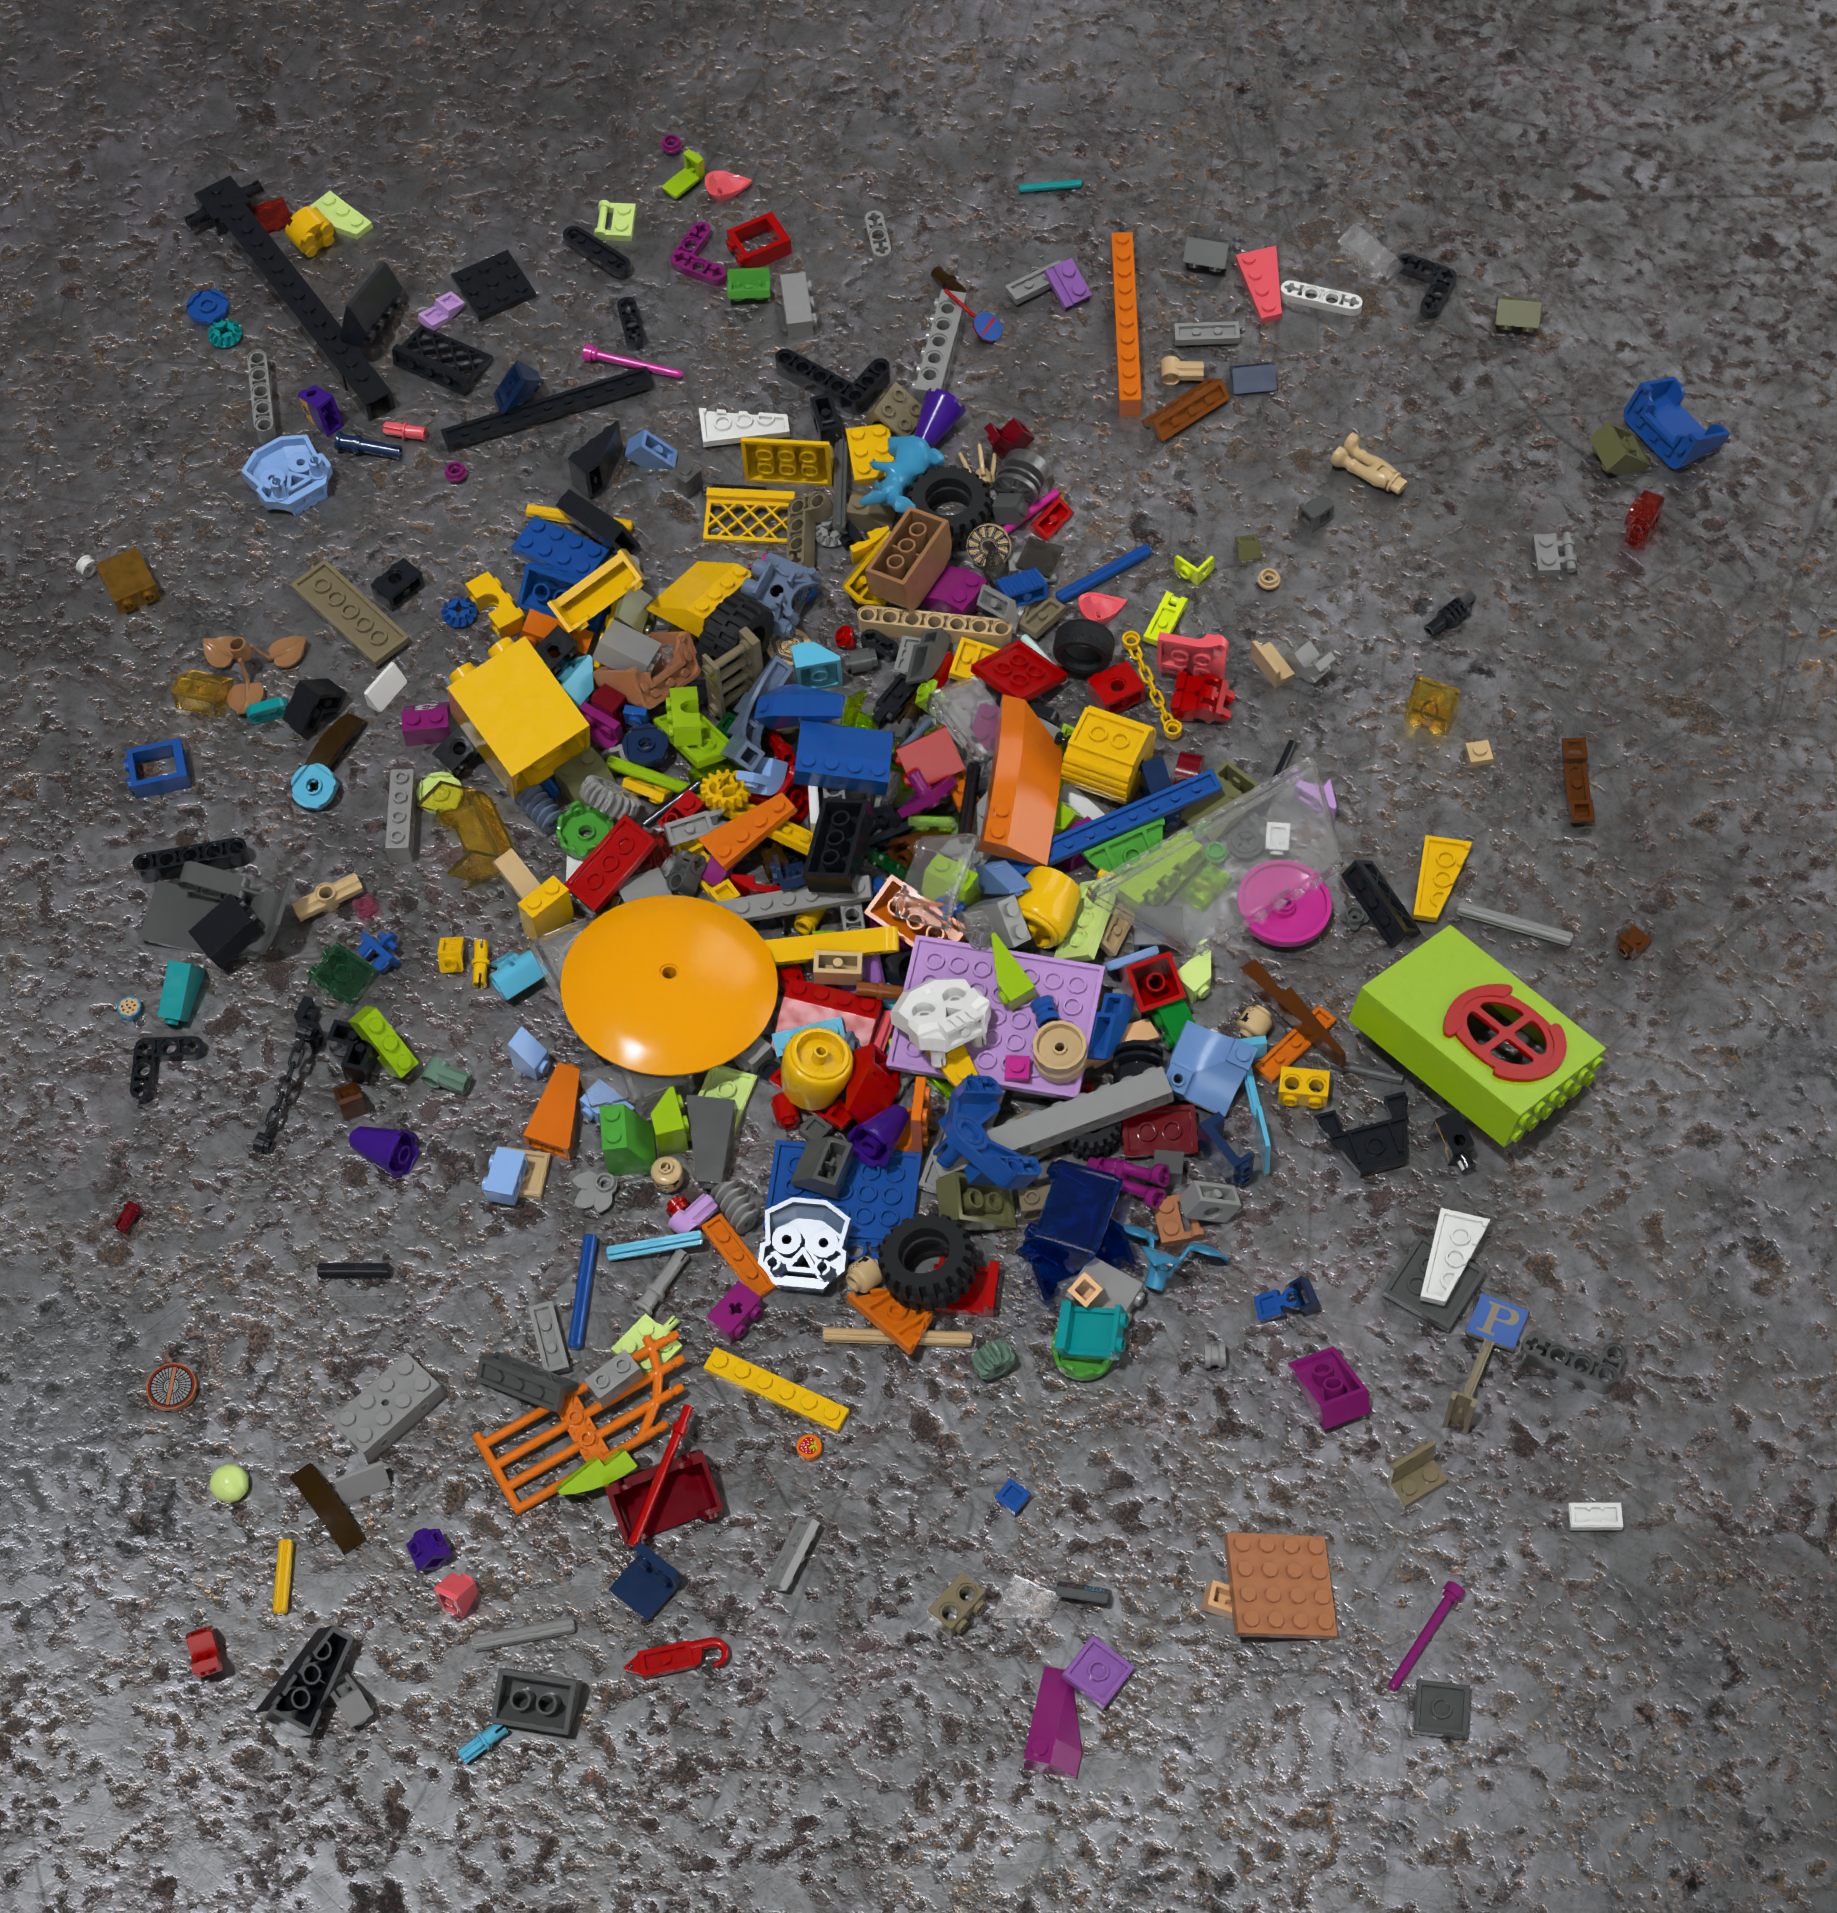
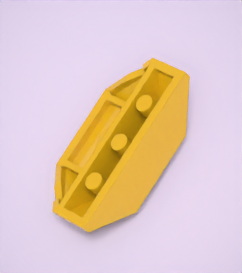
[842,530,891,607]

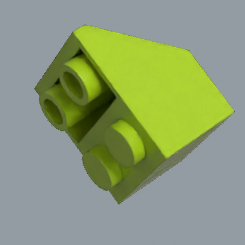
[651,1086,691,1158]

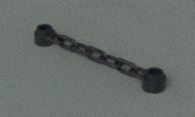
[253,1020,315,1153]

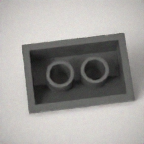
[490,1668,582,1735]

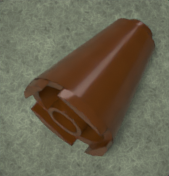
[887,825,952,876]

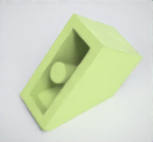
[1177,945,1211,1004]

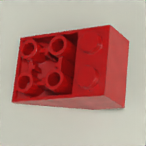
[845,1043,900,1123]

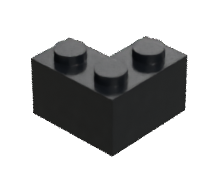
[282,678,347,734]
[326,1019,379,1084]

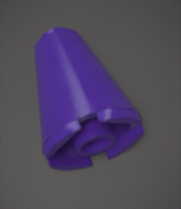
[914,388,966,448]
[847,1104,910,1168]
[349,1126,419,1178]

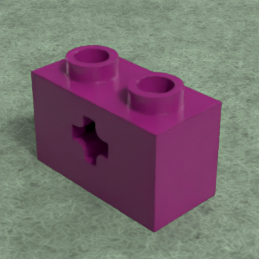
[706,1281,763,1344]

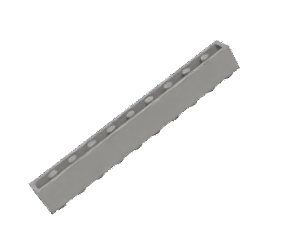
[930,1066,1174,1178]

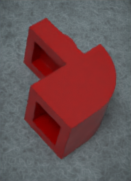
[185,1625,224,1678]

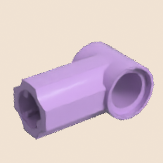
[668,1193,719,1234]

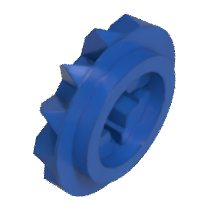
[441,595,477,627]

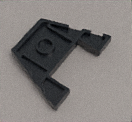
[1314,1091,1407,1177]

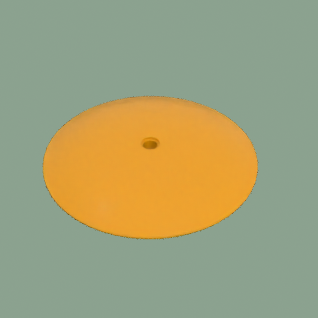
[560,895,778,1076]

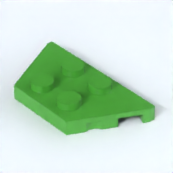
[1081,817,1165,885]

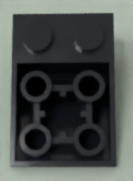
[568,421,623,500]

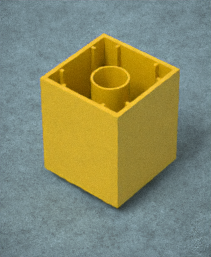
[447,636,590,801]

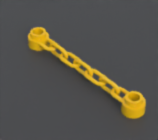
[1122,631,1182,740]

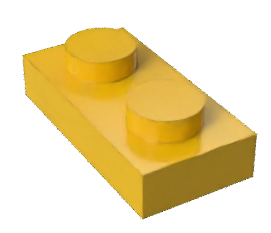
[622,776,673,804]

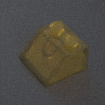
[170,669,234,718]
[1404,675,1461,737]

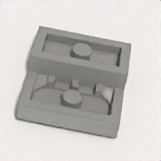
[618,867,672,904]

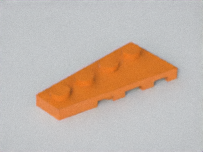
[698,793,798,871]

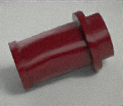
[112,1201,142,1234]

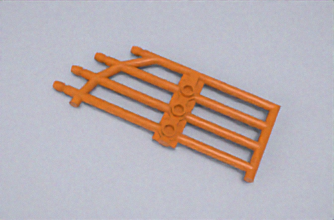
[472,1330,685,1516]

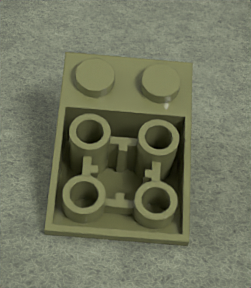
[1181,759,1262,843]

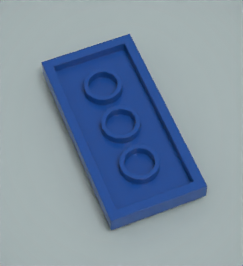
[511,516,610,577]

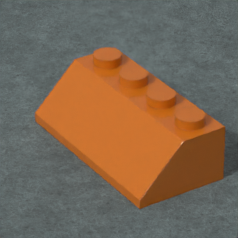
[864,874,971,947]

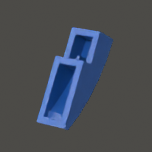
[1087,993,1135,1061]

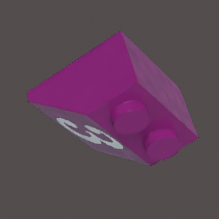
[402,702,452,747]

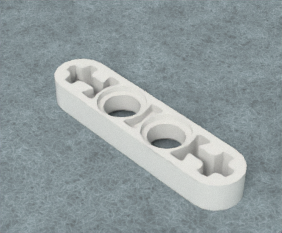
[1280,280,1362,316]

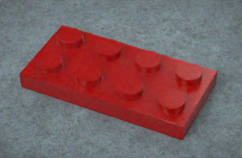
[564,814,659,914]

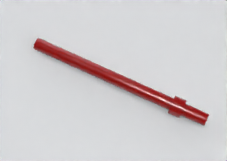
[627,1404,694,1548]

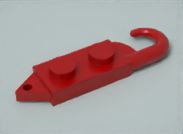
[623,1637,729,1679]

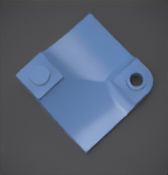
[1164,1020,1258,1117]

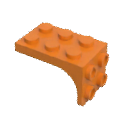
[895,1076,932,1157]

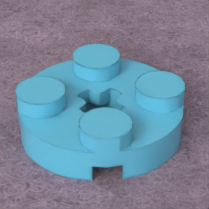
[291,763,339,811]

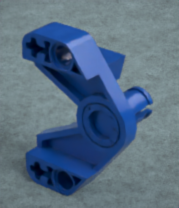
[933,1075,1042,1189]

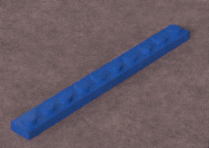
[1001,769,1222,877]

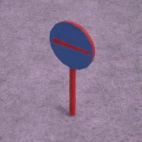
[944,289,1002,342]

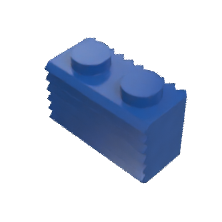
[996,567,1048,608]

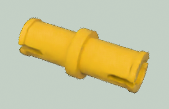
[471,939,490,988]

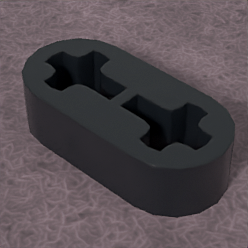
[861,629,899,663]

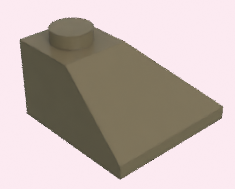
[846,491,897,531]

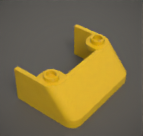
[547,549,645,633]

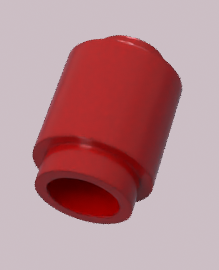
[771,1092,800,1130]

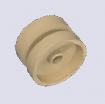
[1032,1020,1087,1083]

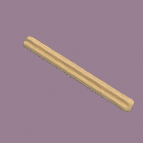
[823,1327,973,1347]

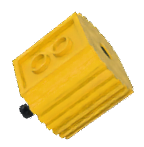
[1054,705,1156,805]

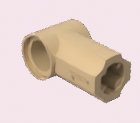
[1161,356,1204,385]

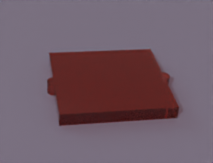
[252,197,293,234]

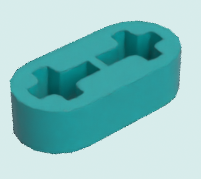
[246,697,288,724]

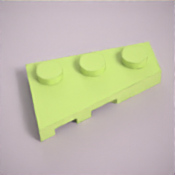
[310,191,373,240]

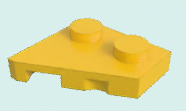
[948,637,1000,684]

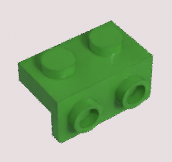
[727,267,771,301]

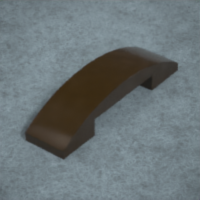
[304,713,367,791]
[289,1462,366,1555]

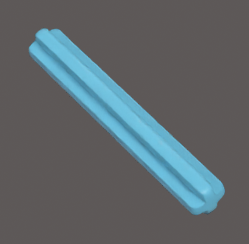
[606,1230,703,1261]

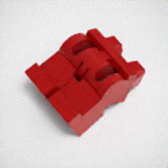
[1170,671,1236,724]

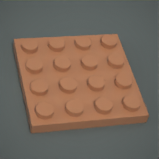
[1224,1532,1338,1640]

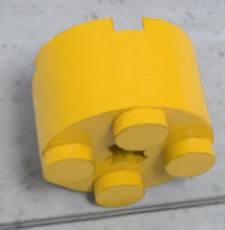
[285,206,334,258]

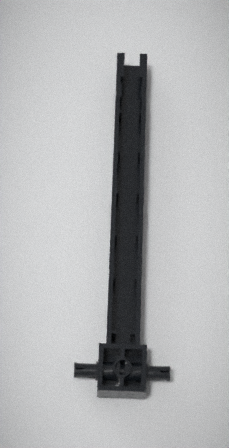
[184,175,395,421]

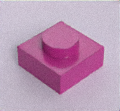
[1004,1055,1030,1082]

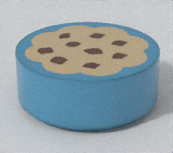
[117,996,143,1021]

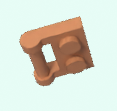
[1153,1192,1205,1247]

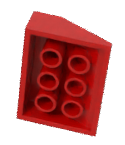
[771,978,883,1053]

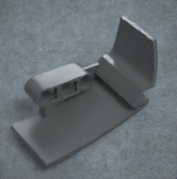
[139,861,293,961]

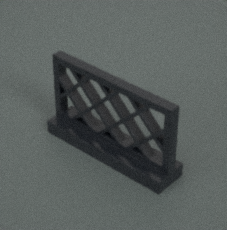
[392,325,493,396]

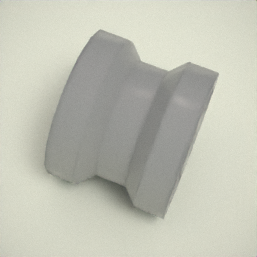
[1204,1342,1226,1368]

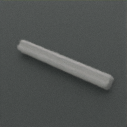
[1457,901,1573,946]

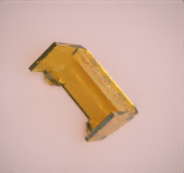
[417,780,517,882]

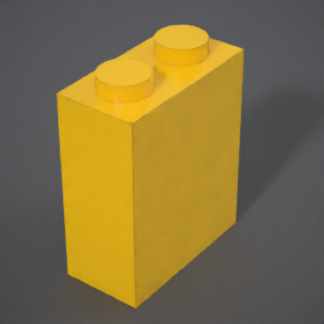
[517,875,574,947]

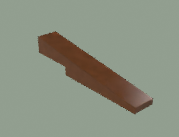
[1240,959,1346,1069]

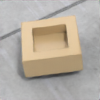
[1465,740,1494,767]

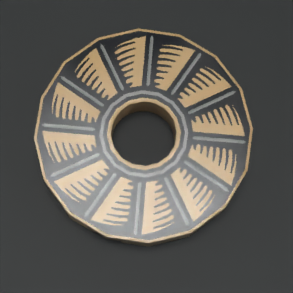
[966,523,1012,569]

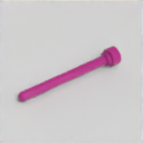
[582,344,683,379]

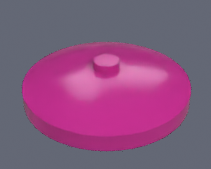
[1236,861,1332,947]

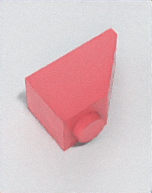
[433,1572,479,1619]

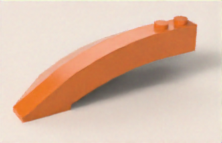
[978,694,1063,867]

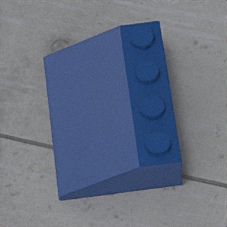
[793,720,893,796]

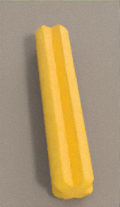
[272,1539,294,1615]

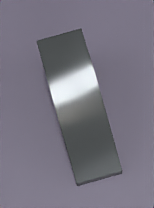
[905,627,951,685]

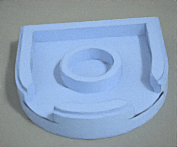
[1102,945,1159,972]

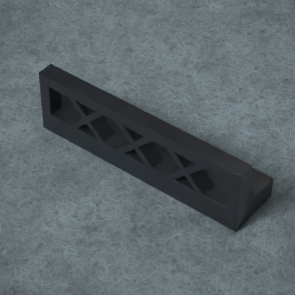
[1341,860,1421,947]

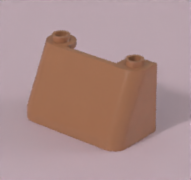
[592,631,701,709]

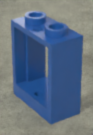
[123,738,191,799]

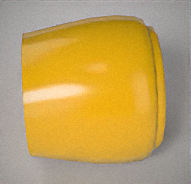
[1015,866,1081,949]
[781,1027,854,1111]

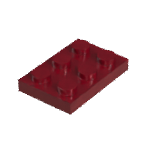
[1121,1104,1198,1159]

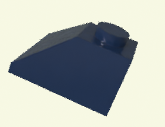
[493,360,542,414]

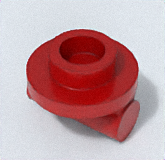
[835,625,855,650]

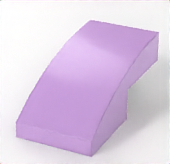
[418,291,465,330]

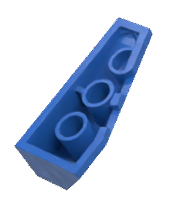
[754,683,845,730]

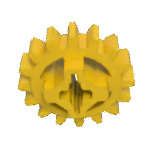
[700,769,751,812]

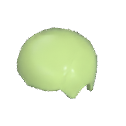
[210,1464,250,1504]

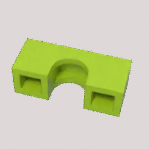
[665,686,702,747]
[348,1006,419,1078]

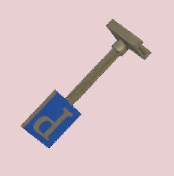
[1442,1293,1529,1435]

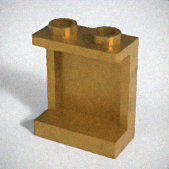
[95,547,160,614]

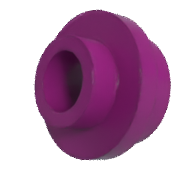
[661,134,682,154]
[445,461,467,482]

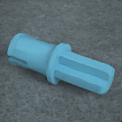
[457,1723,508,1764]

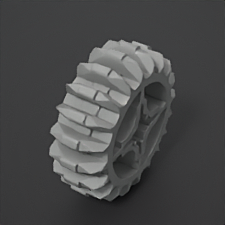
[579,775,641,820]

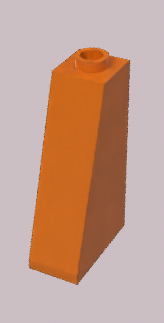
[523,1062,583,1161]

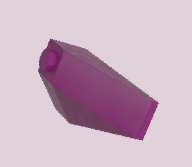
[1024,1666,1082,1779]

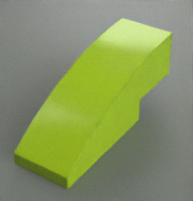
[555,1447,637,1495]

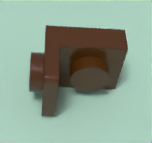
[1614,925,1652,962]

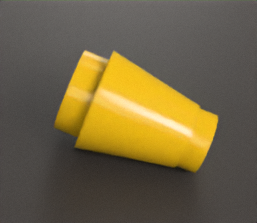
[794,909,826,935]

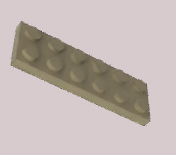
[290,559,411,667]

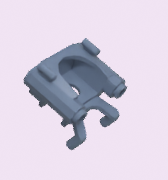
[741,552,822,638]

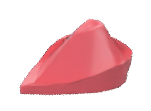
[705,171,753,202]
[1078,592,1128,625]

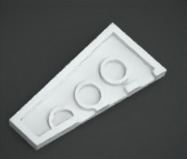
[699,408,790,447]
[1420,1208,1490,1306]

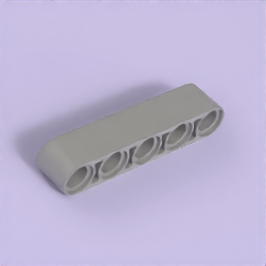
[247,349,277,445]

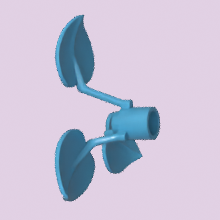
[1115,1224,1230,1291]

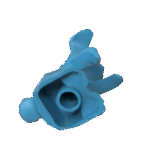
[859,435,945,513]

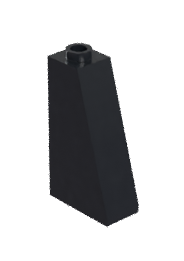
[555,489,641,555]

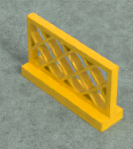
[703,487,796,545]

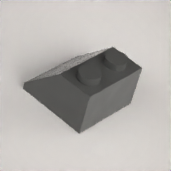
[1183,234,1234,272]

